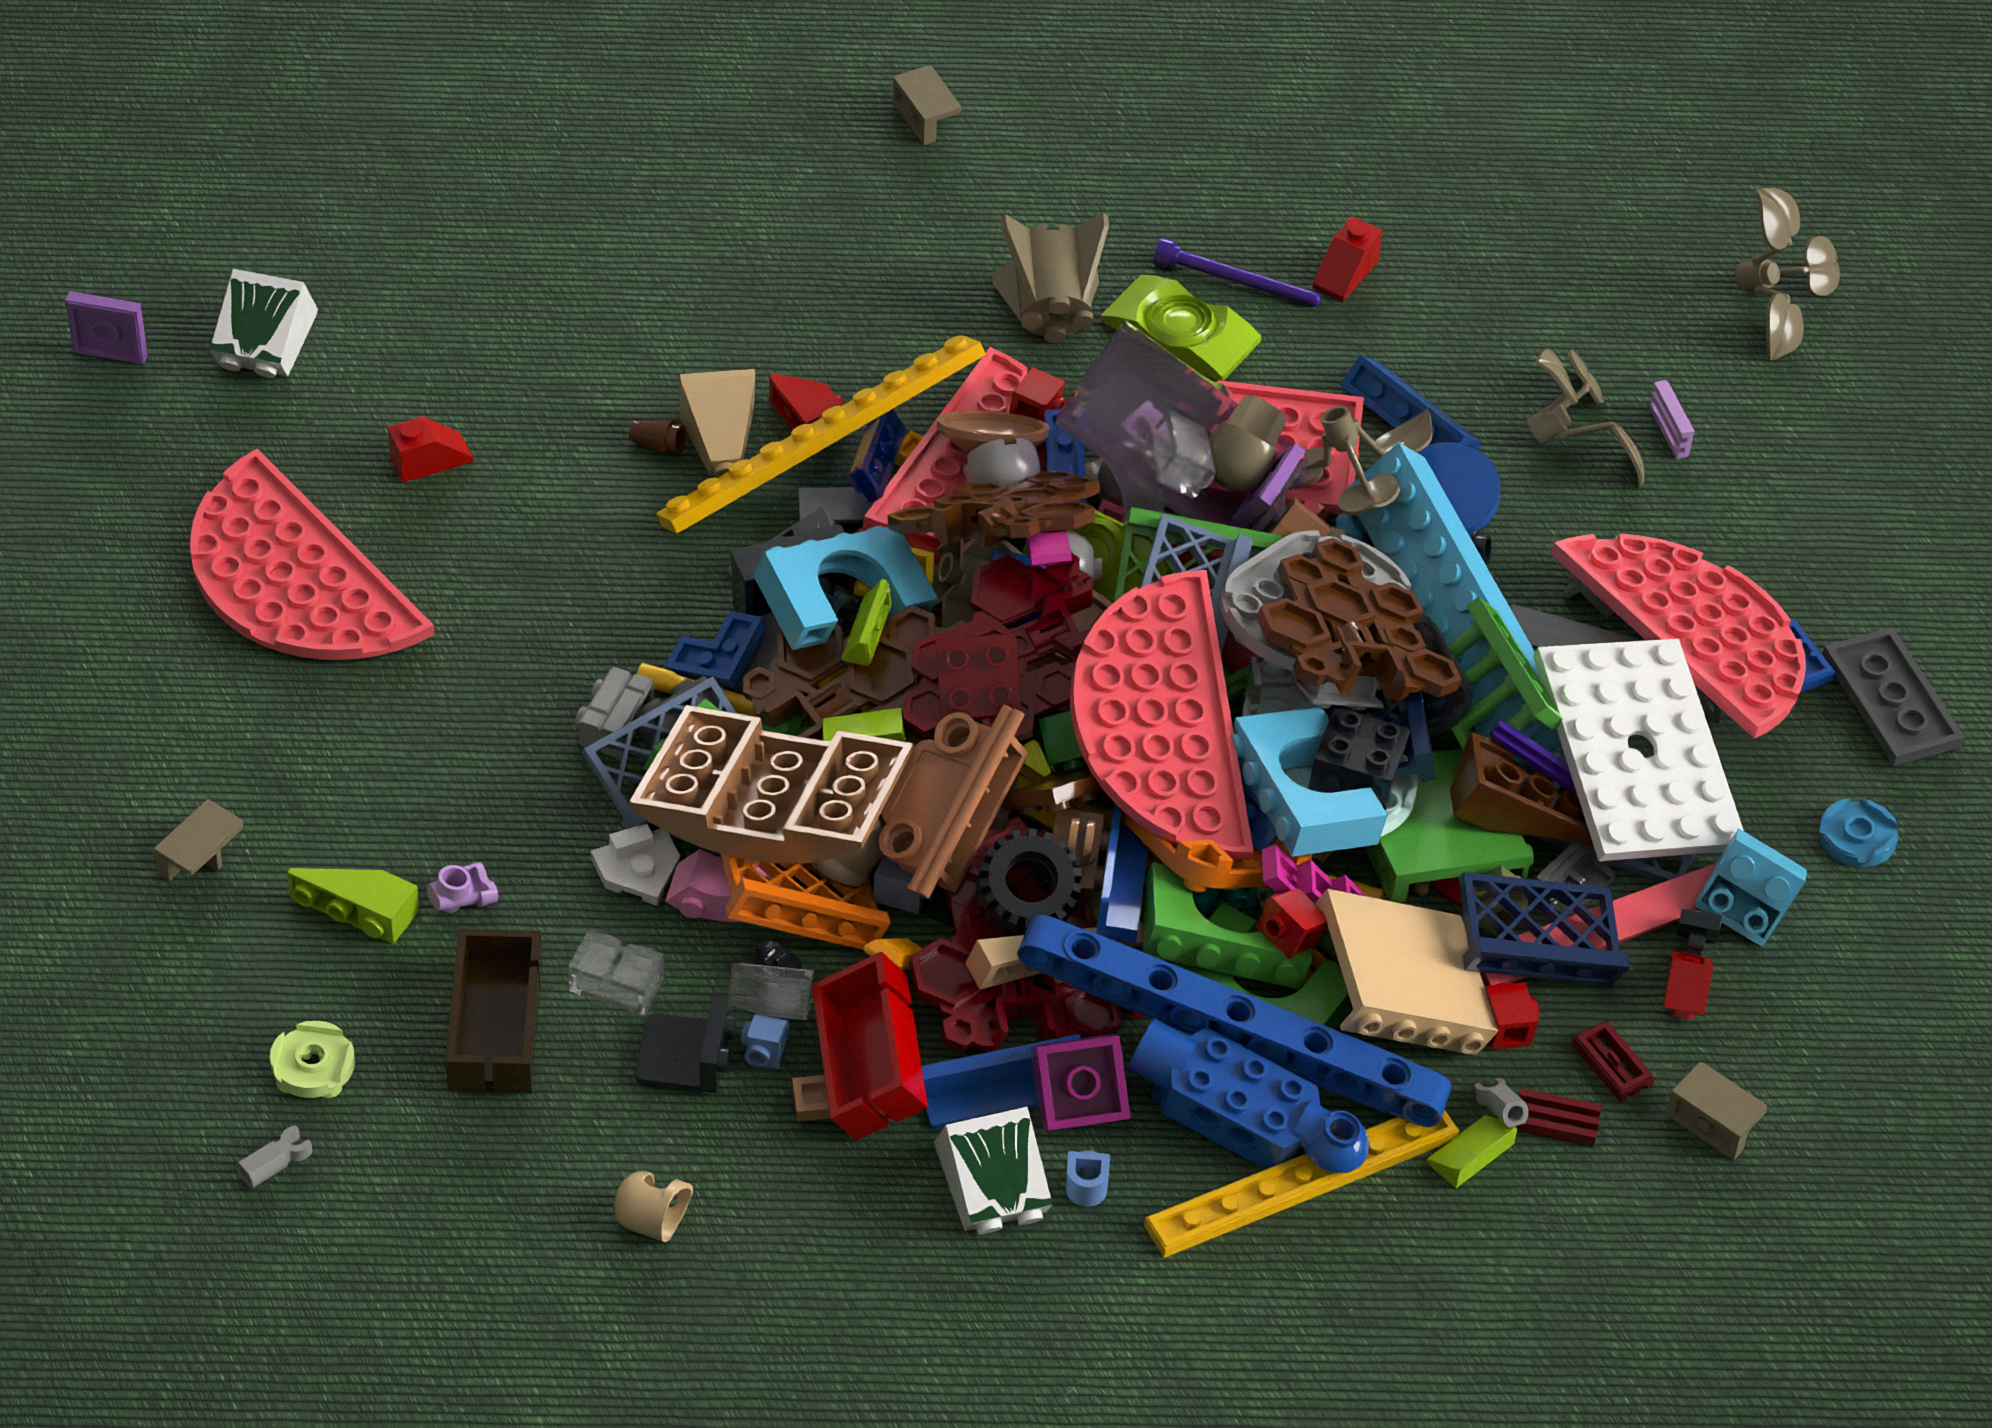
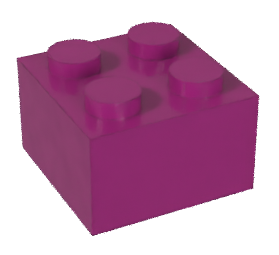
[1030,1034,1131,1131]

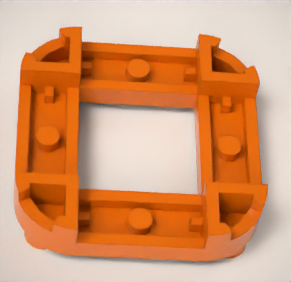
[1120,811,1312,892]

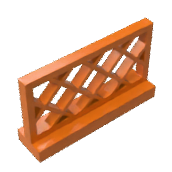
[720,853,891,950]

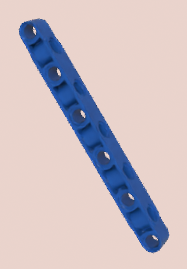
[1017,915,1452,1127]

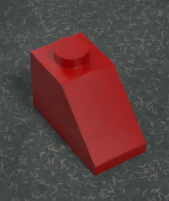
[1312,216,1383,302]
[769,373,845,430]
[387,416,473,483]
[1663,950,1713,1019]

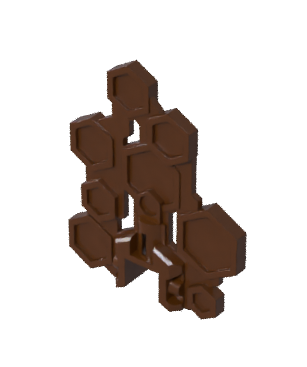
[887,470,1100,548]
[1256,538,1462,702]
[743,605,967,741]

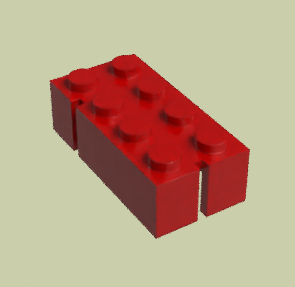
[812,951,928,1141]

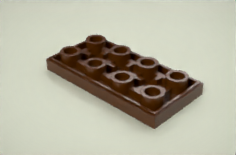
[1001,765,1106,815]

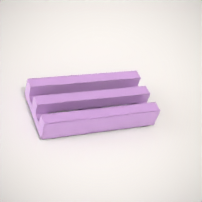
[1649,380,1694,459]

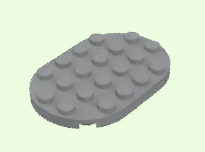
[1220,531,1412,672]

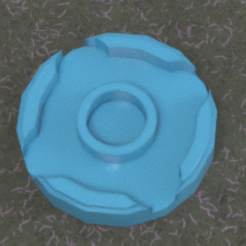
[1818,798,1899,868]

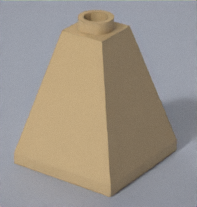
[679,369,755,478]

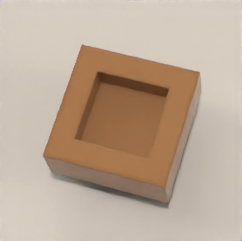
[792,1075,830,1122]

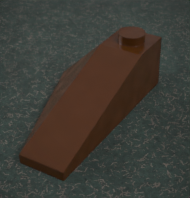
[1450,732,1593,844]

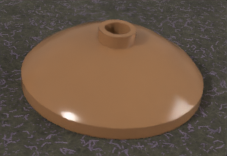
[937,411,1050,452]

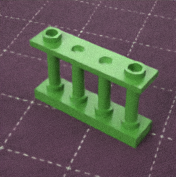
[1449,596,1564,756]

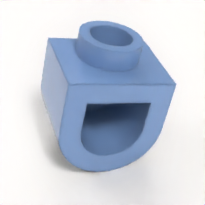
[741,1014,789,1069]
[1065,1150,1110,1207]

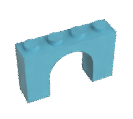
[753,526,938,650]
[1231,707,1388,857]

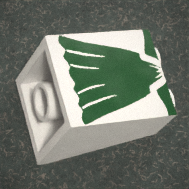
[210,269,318,378]
[934,1107,1053,1234]

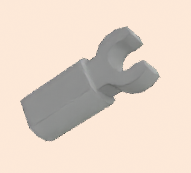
[1475,1077,1529,1127]
[236,1125,313,1189]

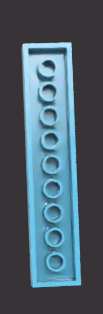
[1345,442,1561,771]

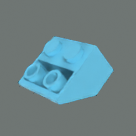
[1693,828,1807,947]

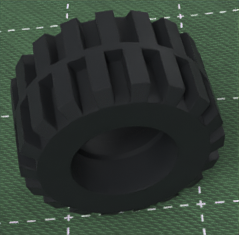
[975,829,1082,936]

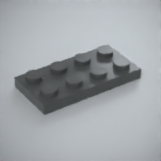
[1822,627,1965,767]

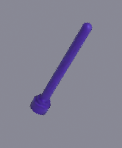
[1153,237,1321,307]

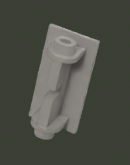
[1296,676,1384,710]

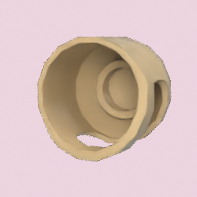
[614,1171,693,1242]

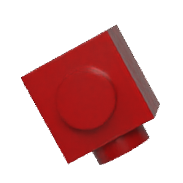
[1009,367,1066,422]
[1256,888,1328,959]
[1485,982,1539,1050]

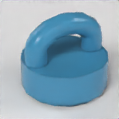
[1334,513,1369,543]

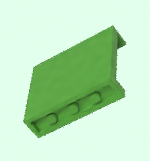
[1364,748,1534,903]

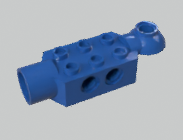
[1127,1018,1369,1173]

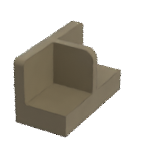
[893,65,961,145]
[154,799,244,881]
[1666,1062,1767,1161]

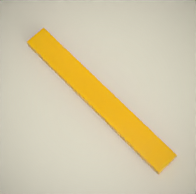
[1144,1109,1459,1258]

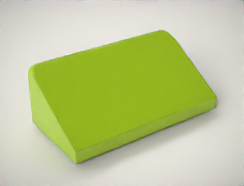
[842,579,892,666]
[823,708,906,742]
[1426,1115,1517,1188]

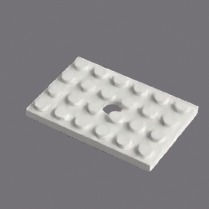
[1533,639,1744,861]

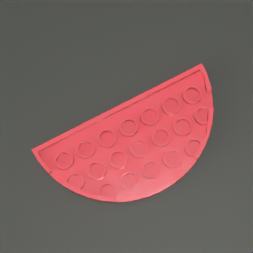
[863,347,1066,536]
[190,449,434,660]
[1551,534,1806,739]
[1070,570,1254,860]

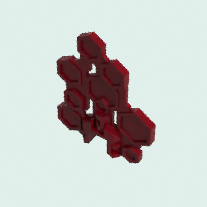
[903,553,1093,742]
[909,835,1122,1053]

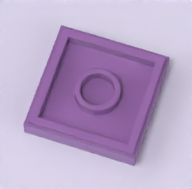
[65,291,148,365]
[1230,443,1306,529]

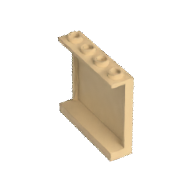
[1315,889,1498,1055]

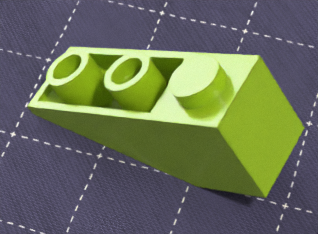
[287,868,420,944]

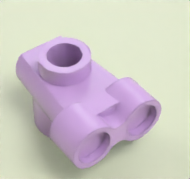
[427,862,499,913]

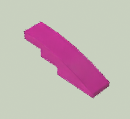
[1025,530,1072,568]
[1262,844,1366,904]

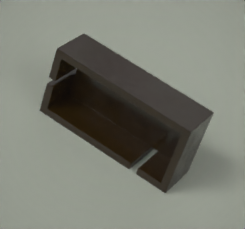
[445,929,543,1094]

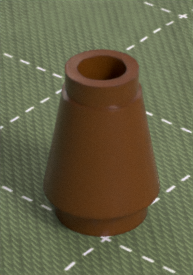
[629,419,687,456]

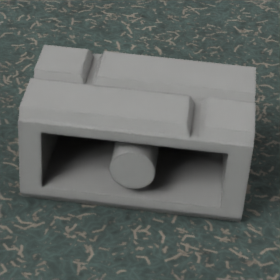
[575,667,654,759]

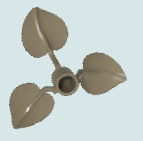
[1736,188,1840,360]
[1527,348,1645,488]
[1282,406,1433,515]

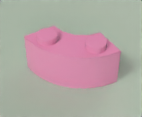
[665,849,782,924]

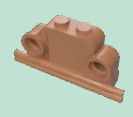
[879,705,1029,898]

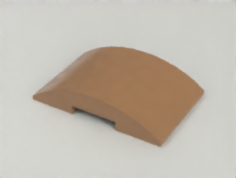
[629,705,914,864]

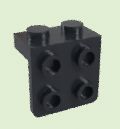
[1308,708,1410,811]
[635,996,736,1093]

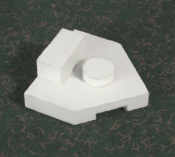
[591,823,680,906]

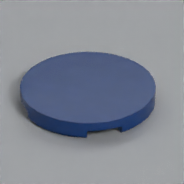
[1417,442,1501,536]

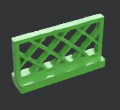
[1112,507,1282,602]

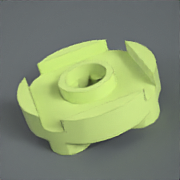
[270,1021,355,1098]

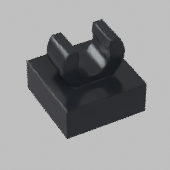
[1676,908,1722,956]
[744,937,802,994]

